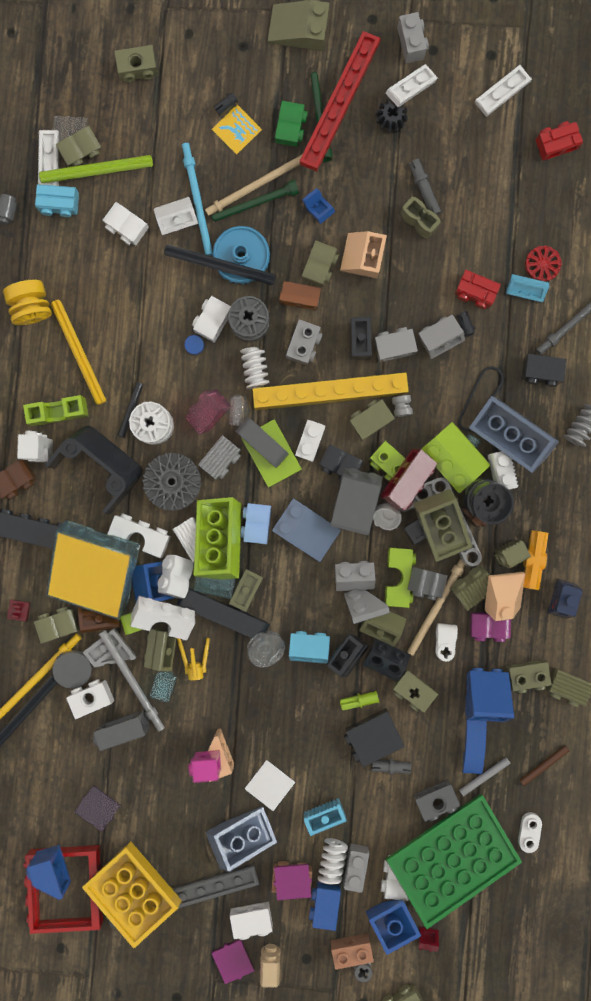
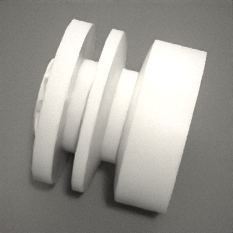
[129,402,174,445]

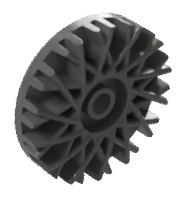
[142,453,201,511]

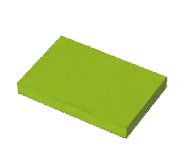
[241,419,302,488]

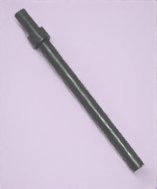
[536,302,591,355]

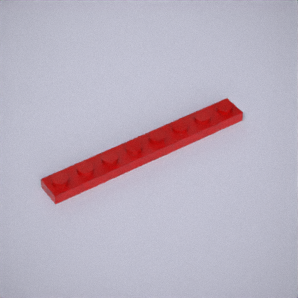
[299,31,380,172]

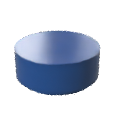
[185,335,204,355]

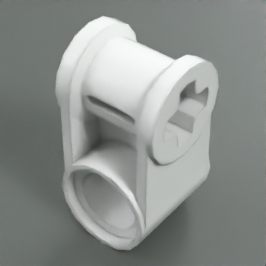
[435,623,457,662]

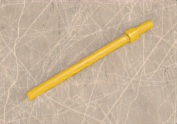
[0,633,82,719]

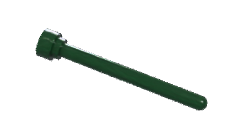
[311,72,333,163]
[211,179,299,221]

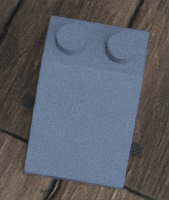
[272,498,341,562]
[205,807,277,872]

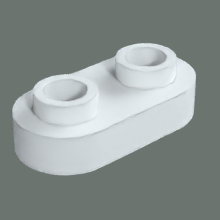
[518,812,542,853]

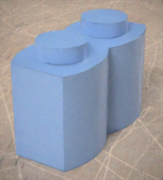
[241,503,272,544]

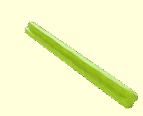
[39,155,153,183]

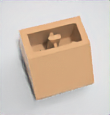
[340,231,387,279]

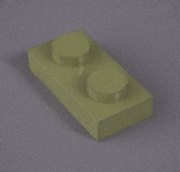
[229,569,263,612]

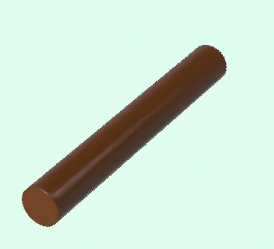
[520,745,569,786]

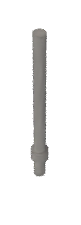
[99,630,165,732]

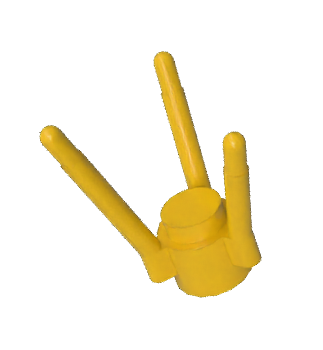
[177,638,210,680]

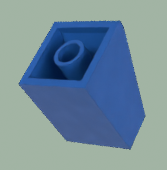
[466,668,514,722]

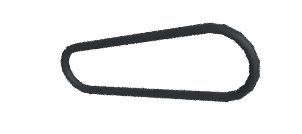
[458,366,504,431]

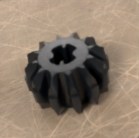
[376,99,408,133]

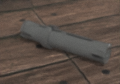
[408,159,442,215]

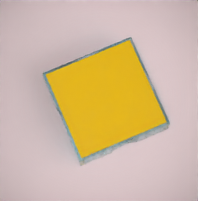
[46,520,140,620]

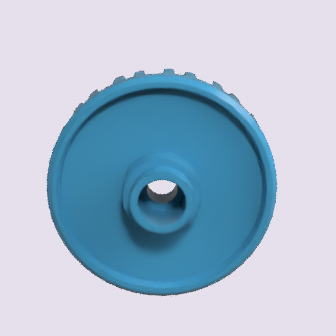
[213,226,270,285]

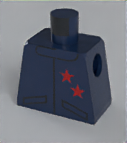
[547,578,582,619]

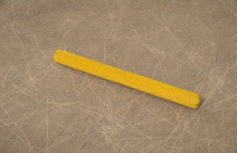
[51,300,106,405]

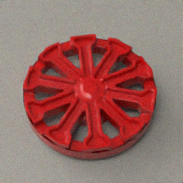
[525,246,562,282]

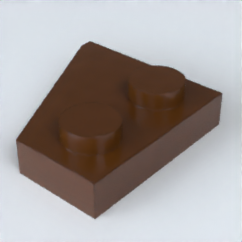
[77,604,120,633]

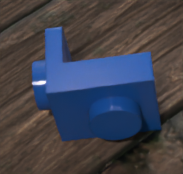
[303,188,335,224]

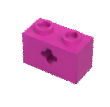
[189,750,221,782]

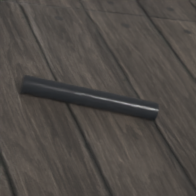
[117,382,144,438]

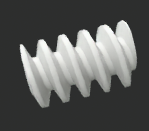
[240,347,269,389]
[317,838,348,884]

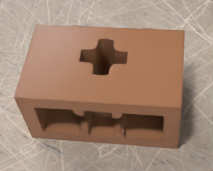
[331,933,374,970]

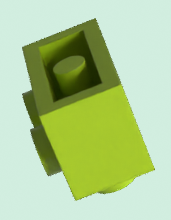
[369,441,405,482]

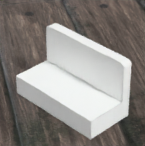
[154,197,198,235]

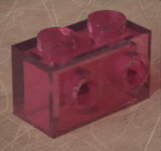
[185,389,231,435]

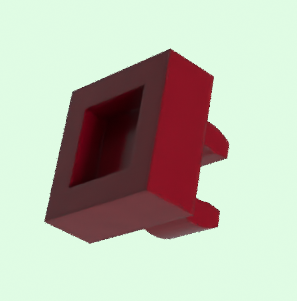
[7,599,31,622]
[418,927,439,952]

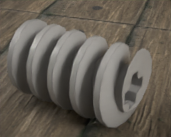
[563,404,591,447]

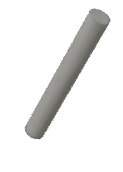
[459,757,511,796]

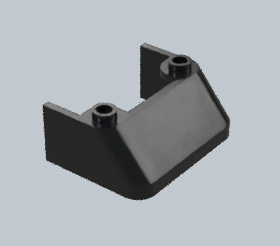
[45,426,143,514]

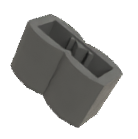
[407,567,448,600]

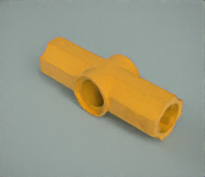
[523,530,549,590]

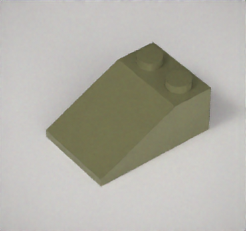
[268,0,330,51]
[413,489,472,562]

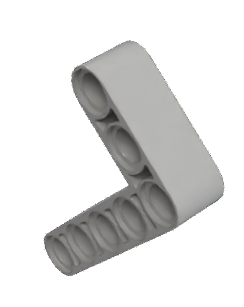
[400,478,482,567]

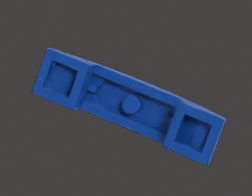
[462,695,487,774]

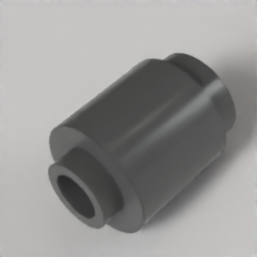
[0,194,17,225]

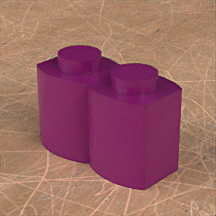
[470,612,511,642]

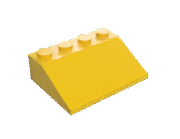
[82,841,182,948]

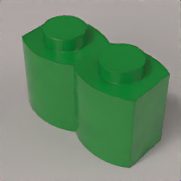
[275,101,308,147]

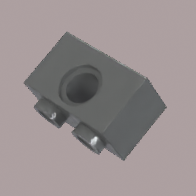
[413,780,460,821]

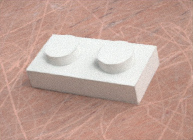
[295,420,326,462]

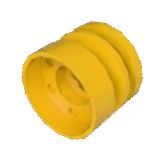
[3,280,52,325]

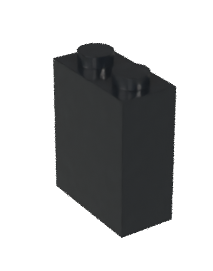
[344,708,405,767]

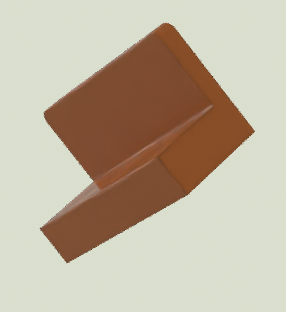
[279,281,321,311]

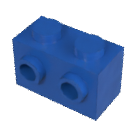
[309,881,341,931]

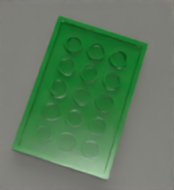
[385,794,522,929]

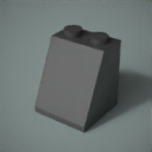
[330,468,382,535]

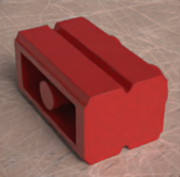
[536,121,583,161]
[454,269,501,309]

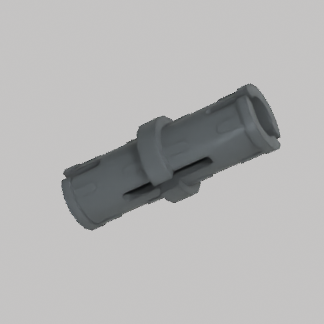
[371,759,411,775]

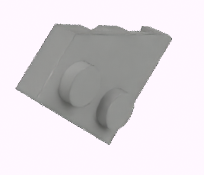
[344,590,390,624]
[82,628,137,667]

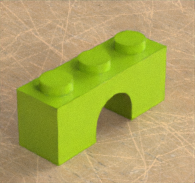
[23,395,89,426]
[384,547,416,608]

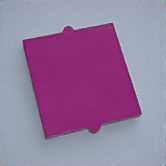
[274,864,312,900]
[212,939,254,984]

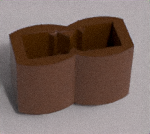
[0,459,37,500]

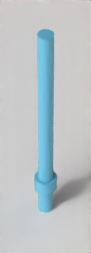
[182,143,213,256]

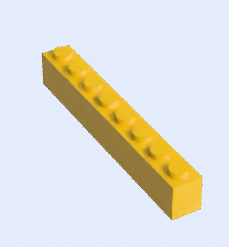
[253,373,409,410]

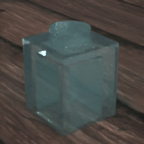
[150,671,177,702]

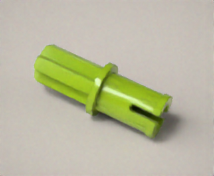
[340,691,379,710]

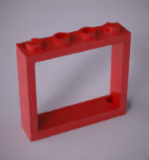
[23,845,104,934]

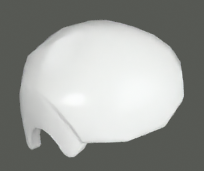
[373,502,402,531]

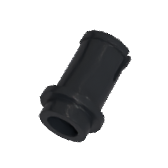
[213,92,238,117]
[456,311,476,337]

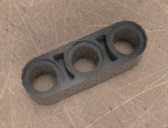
[235,417,289,468]

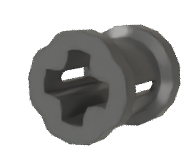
[354,963,372,982]

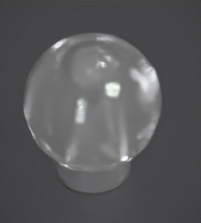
[224,395,251,426]

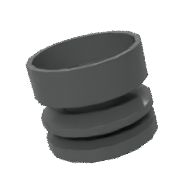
[228,296,270,342]

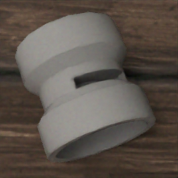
[392,395,413,417]

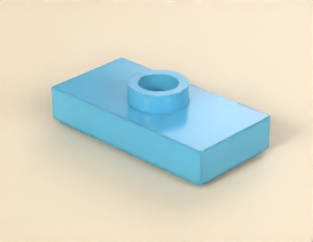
[506,274,549,302]

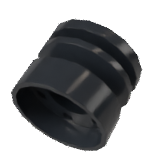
[464,478,514,524]

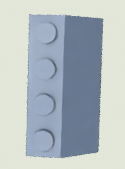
[469,396,559,473]

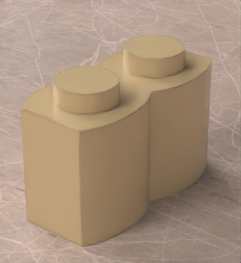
[260,944,280,987]

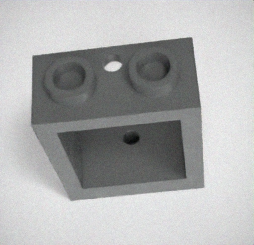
[93,710,151,751]

